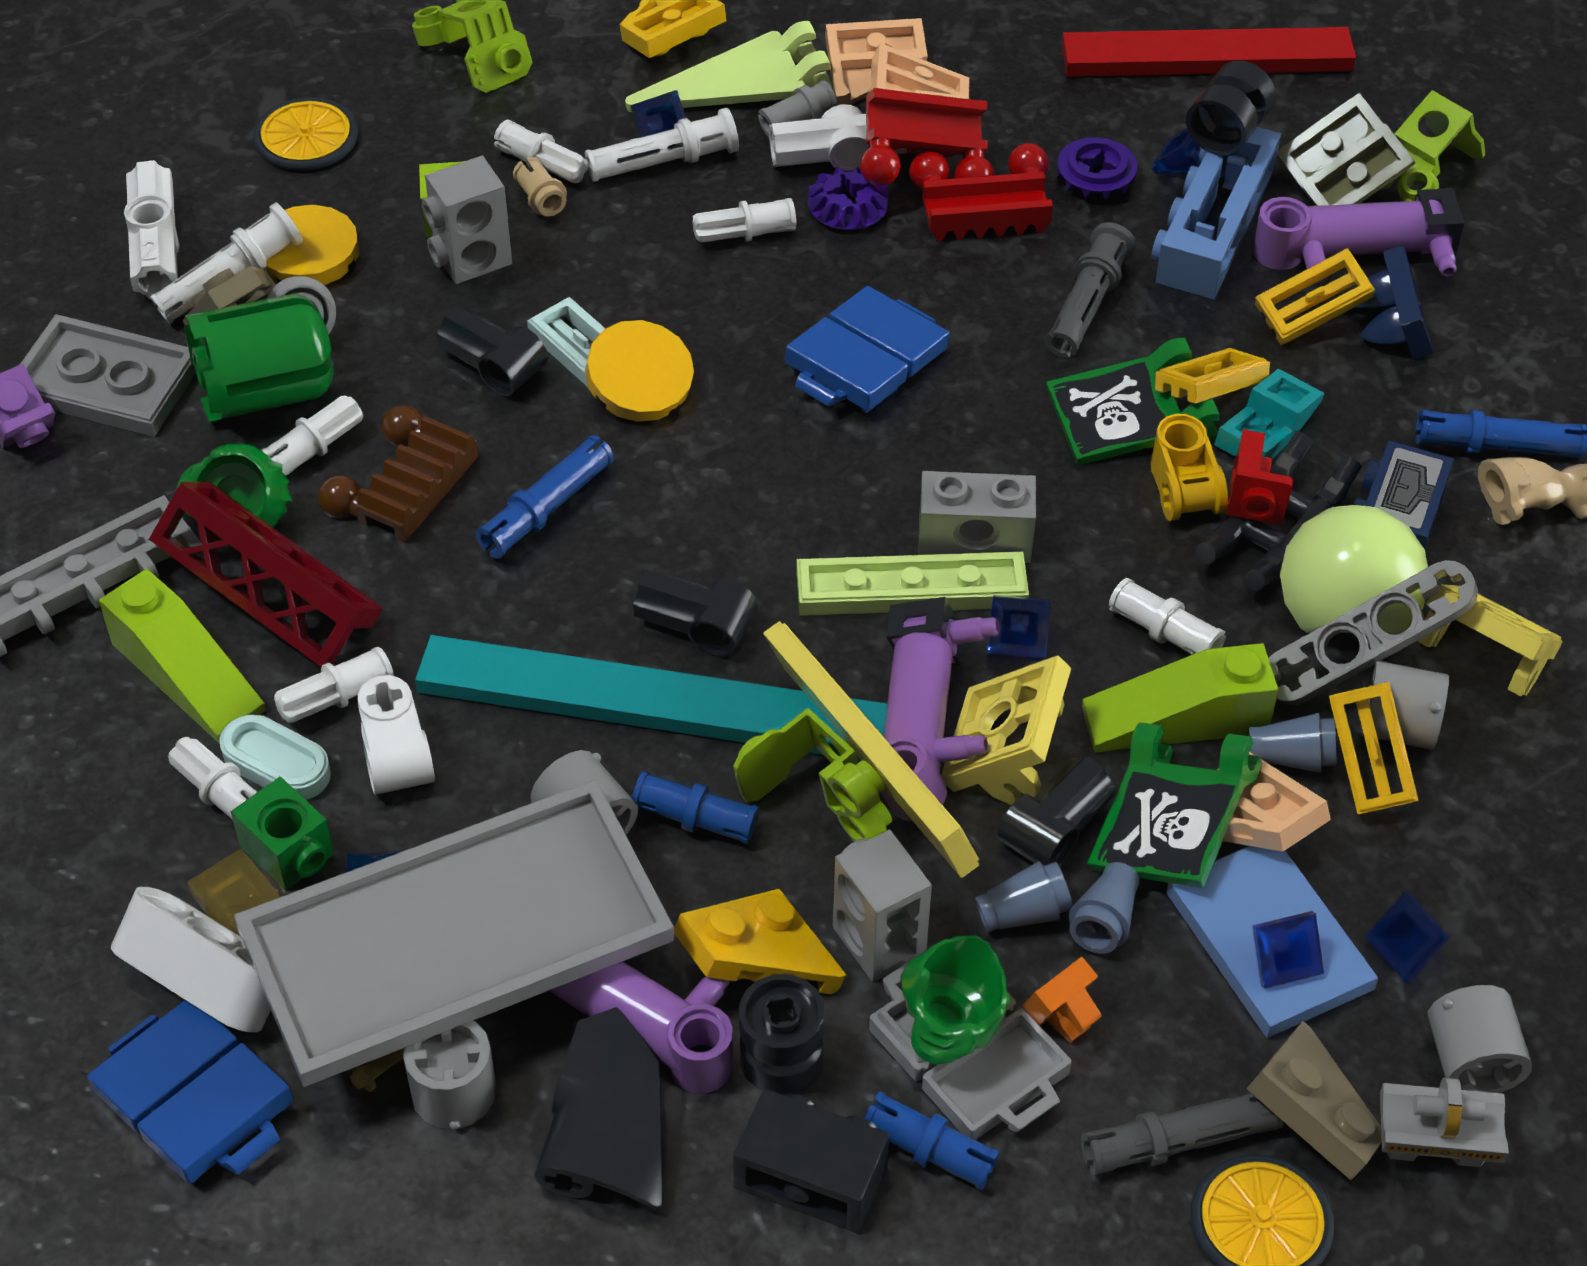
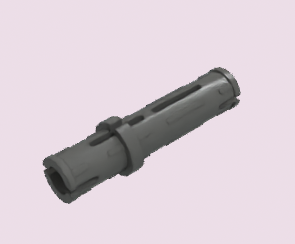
[1081,1092,1284,1175]

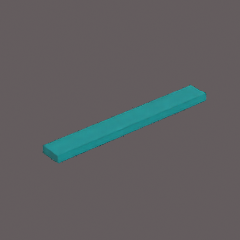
[415,635,887,761]

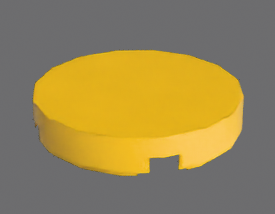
[264,205,359,285]
[585,320,694,422]

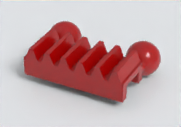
[860,88,995,186]
[909,143,1053,242]

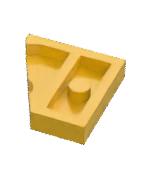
[619,0,727,58]
[674,889,846,994]

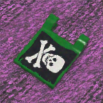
[1046,338,1219,466]
[1087,722,1262,888]

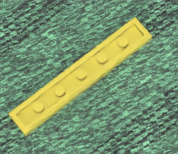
[763,621,979,878]

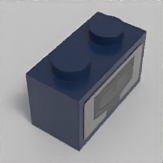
[1354,440,1454,549]

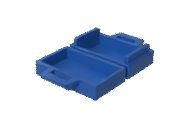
[785,286,949,413]
[87,1000,294,1184]

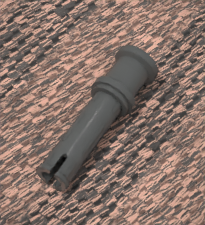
[1045,222,1136,358]

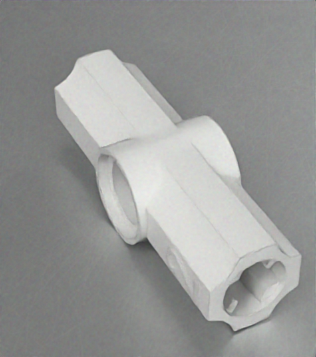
[769,104,923,171]
[124,160,180,299]

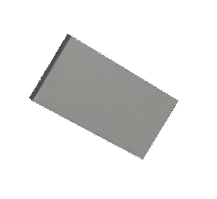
[234,779,674,1088]

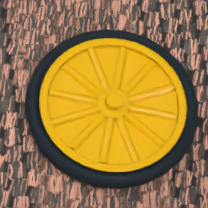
[253,97,358,171]
[1191,1154,1334,1266]

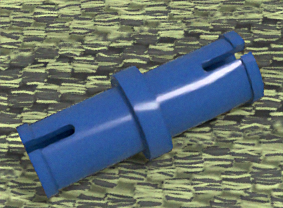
[632,771,760,845]
[865,1091,1000,1190]

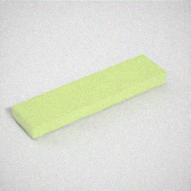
[796,551,1029,616]

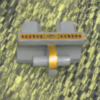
[1380,1078,1509,1167]

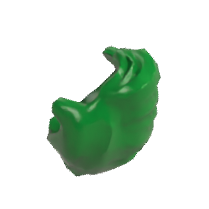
[177,444,293,527]
[900,935,1010,1065]

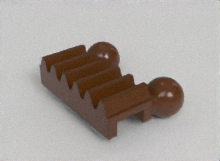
[318,405,479,543]

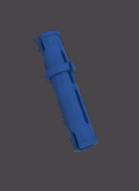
[1415,410,1587,459]
[475,435,614,559]

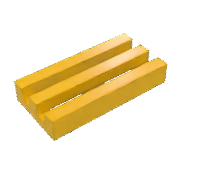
[1255,248,1375,346]
[1155,348,1270,404]
[1329,682,1418,814]

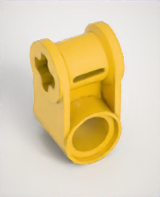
[1150,414,1228,521]

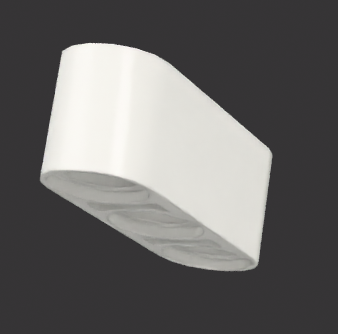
[111,887,271,1032]

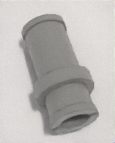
[758,80,837,137]

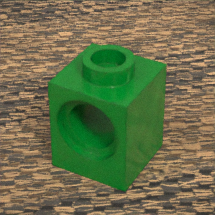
[230,776,334,891]

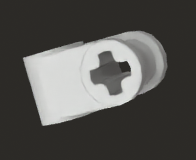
[358,675,435,795]

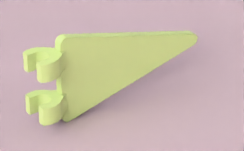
[625,21,832,112]

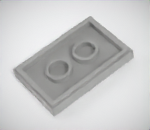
[20,314,196,437]

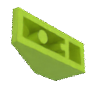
[99,568,266,743]
[1082,643,1278,753]

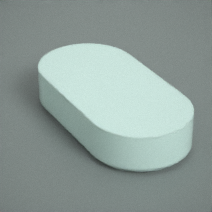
[220,715,331,800]

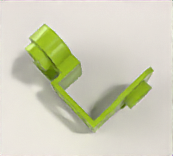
[412,0,533,93]
[1380,90,1485,202]
[733,708,892,842]

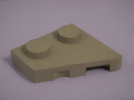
[182,266,276,325]
[1247,1021,1382,1180]

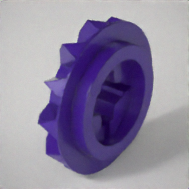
[1057,137,1138,200]
[808,167,889,230]

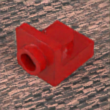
[1226,429,1293,525]

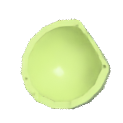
[1280,505,1428,635]

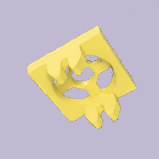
[1418,585,1563,696]
[941,656,1071,805]

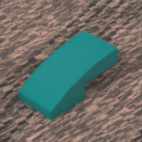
[1214,369,1324,459]

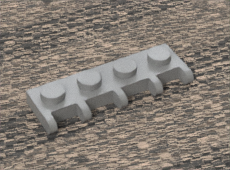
[0,495,204,657]

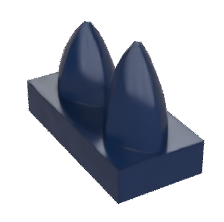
[1353,245,1434,359]

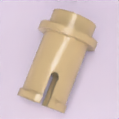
[513,157,567,216]

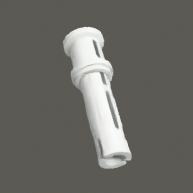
[585,108,739,182]
[150,202,303,324]

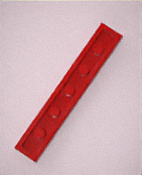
[1062,27,1356,77]

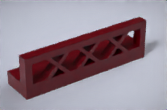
[148,482,383,667]

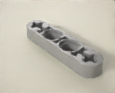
[1269,560,1478,706]

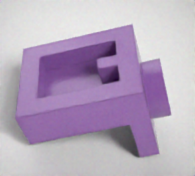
[0,364,55,449]

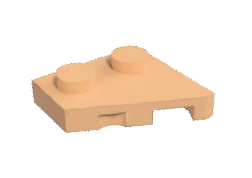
[825,18,927,106]
[870,43,969,99]
[1217,752,1331,852]

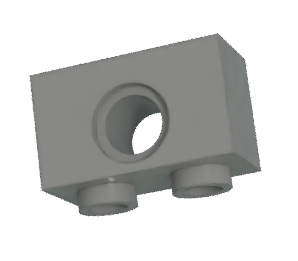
[918,471,1036,563]

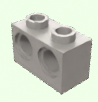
[422,155,512,284]
[833,830,932,983]

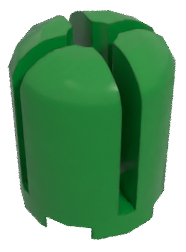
[184,293,334,422]

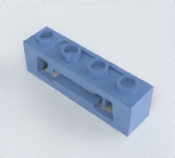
[1151,127,1281,300]

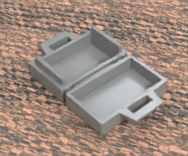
[869,952,1072,1140]

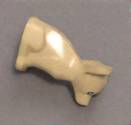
[1478,457,1587,525]

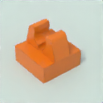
[1019,957,1102,1043]

